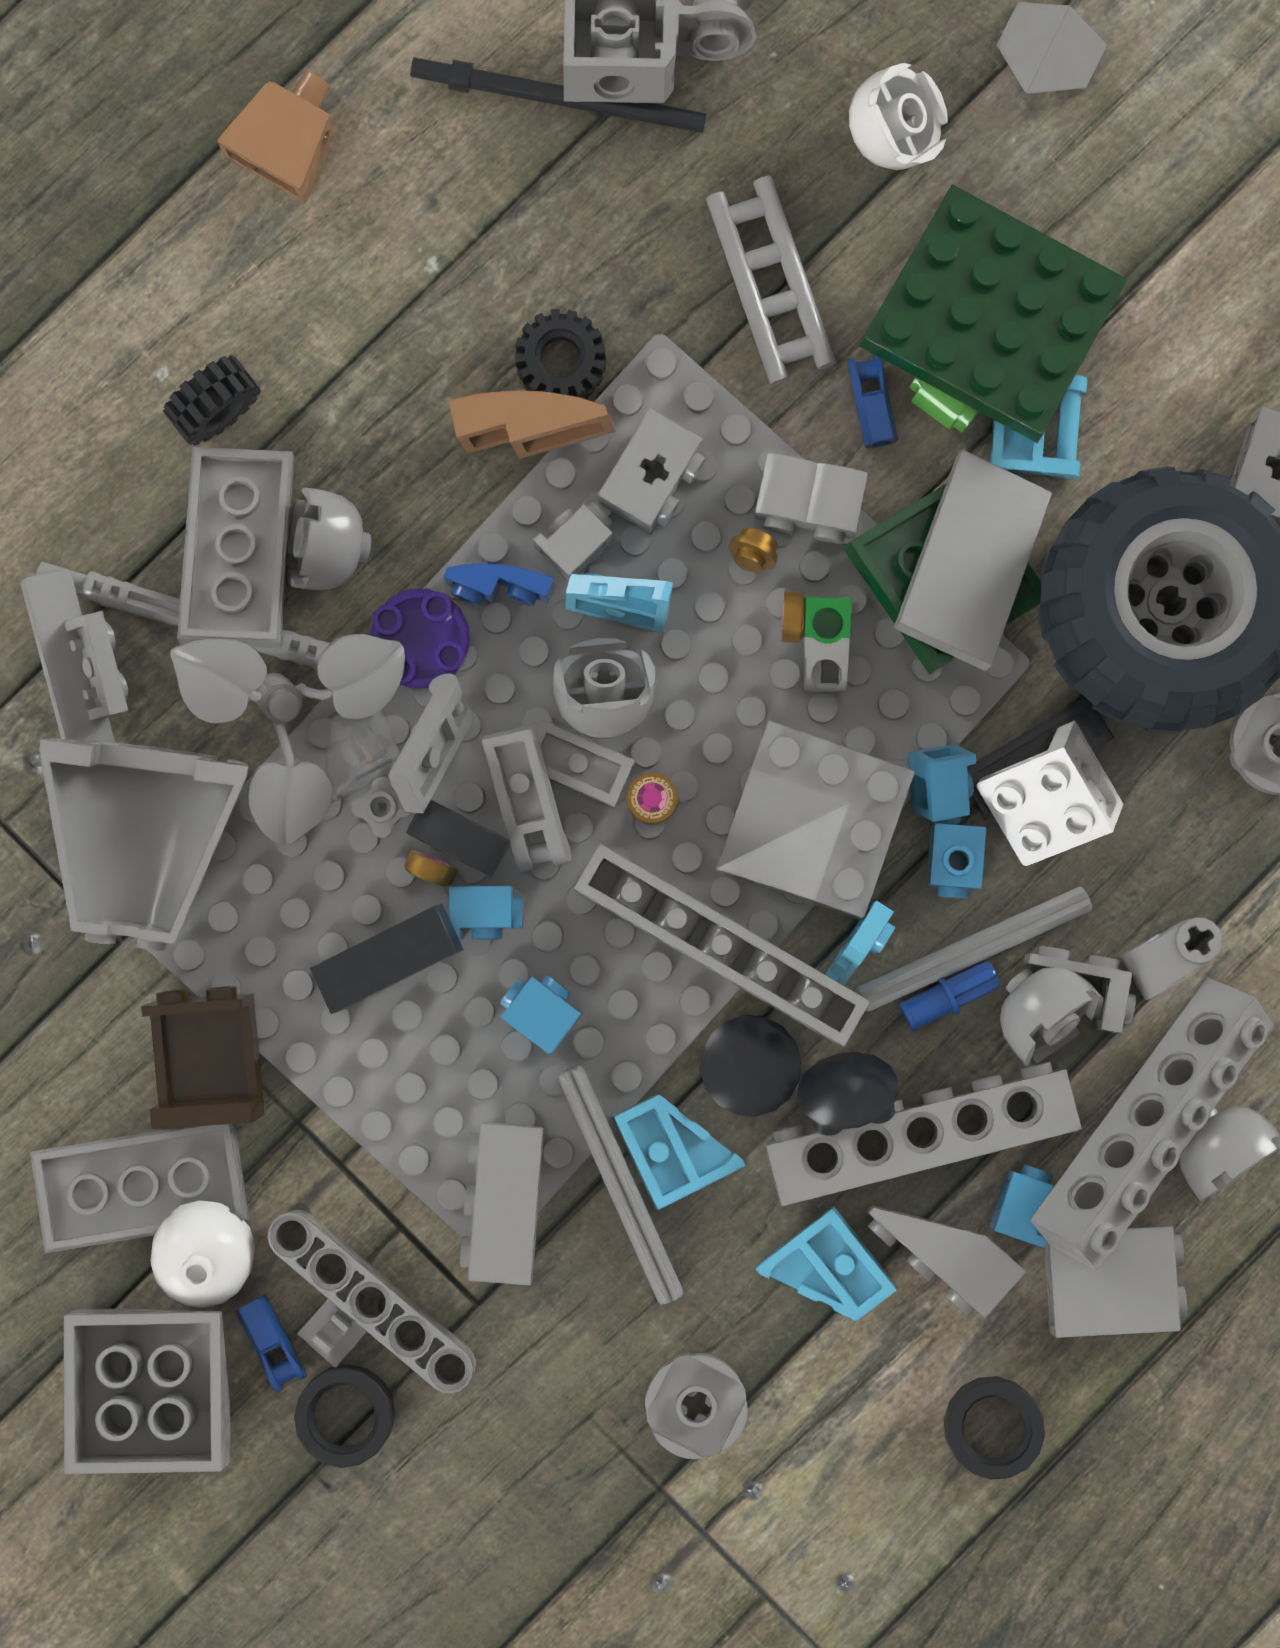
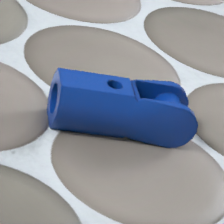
[847,354,898,449]
[235,1294,307,1392]

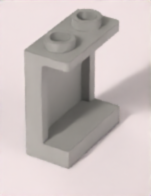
[1043,1223,1187,1338]

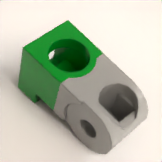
[803,597,852,692]

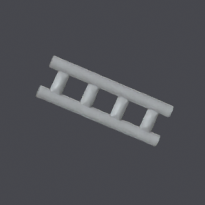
[706,176,836,385]

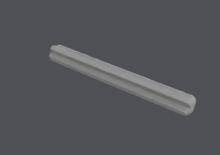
[855,887,1092,1011]
[558,1066,683,1305]

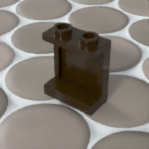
[141,986,265,1130]

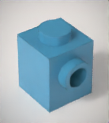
[926,823,986,899]
[500,975,582,1055]

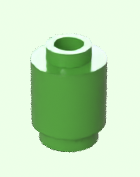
[909,377,979,433]

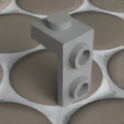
[1023,946,1136,1033]

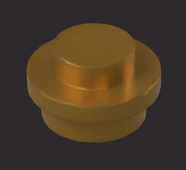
[728,528,778,573]

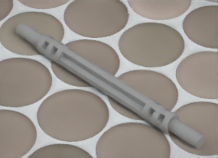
[36,562,330,670]

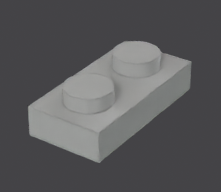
[536,719,635,808]

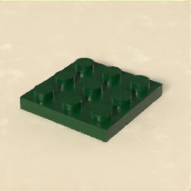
[843,484,1041,675]

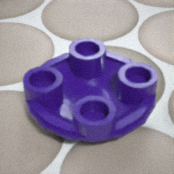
[370,588,470,689]

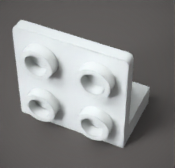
[977,721,1123,866]

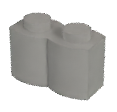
[755,453,868,544]

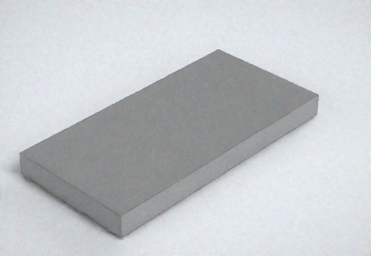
[177,447,294,648]
[894,450,1052,671]
[30,1124,249,1253]

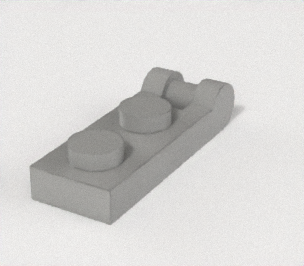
[388,674,474,813]
[481,724,571,872]

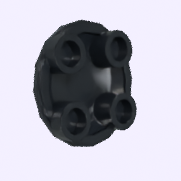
[700,1015,802,1117]
[797,1052,898,1136]

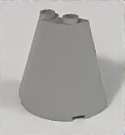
[39,739,249,951]

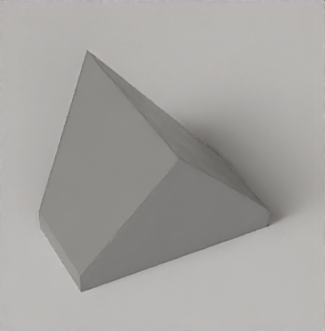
[995,2,1107,94]

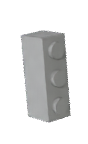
[460,1122,545,1285]

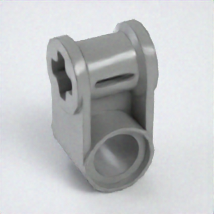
[1119,918,1222,1001]

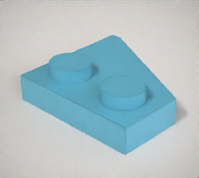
[565,573,673,634]
[825,901,895,986]
[611,1094,746,1210]
[755,1206,898,1321]

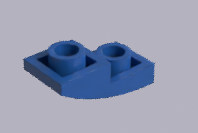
[444,563,556,606]

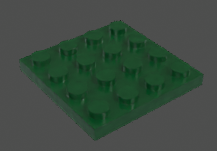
[859,184,1128,444]

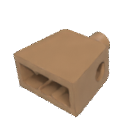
[217,71,335,203]

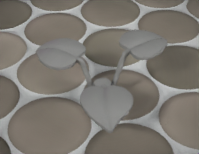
[170,634,405,845]

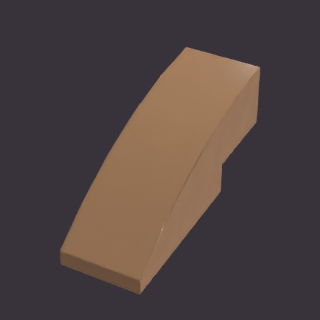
[448,390,616,459]

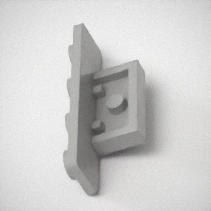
[21,569,128,744]

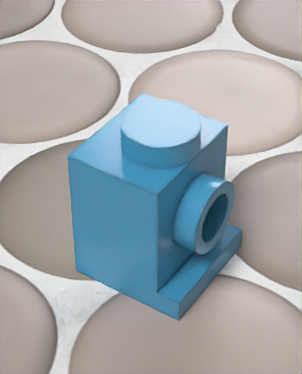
[908,744,976,825]
[449,886,524,940]
[989,1164,1053,1248]

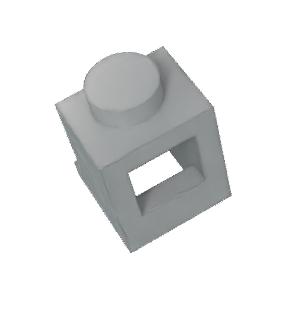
[533,501,613,582]

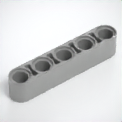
[268,1210,476,1394]

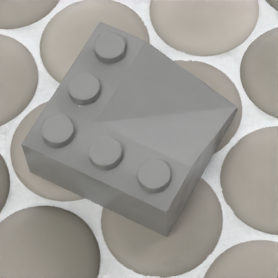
[716,720,915,920]
[64,1308,231,1474]

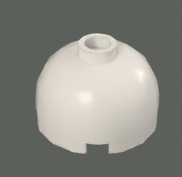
[849,63,948,170]
[150,1200,255,1308]

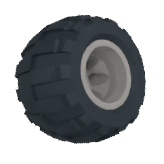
[1038,466,1280,733]

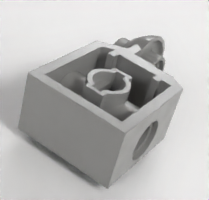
[563,0,757,103]

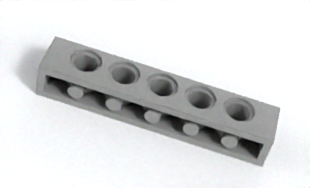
[574,844,870,1047]
[1030,977,1273,1271]
[764,1061,1082,1206]

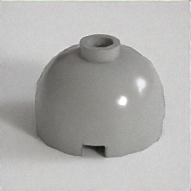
[286,487,371,590]
[553,638,656,738]
[1000,967,1103,1066]
[1179,1106,1280,1202]

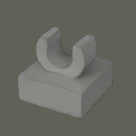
[297,1299,367,1368]

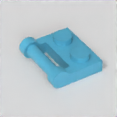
[990,375,1088,480]

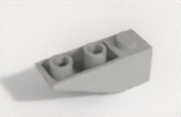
[865,1205,1026,1318]

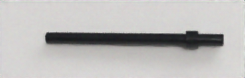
[410,57,707,133]

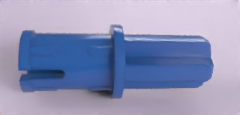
[898,962,1000,1032]

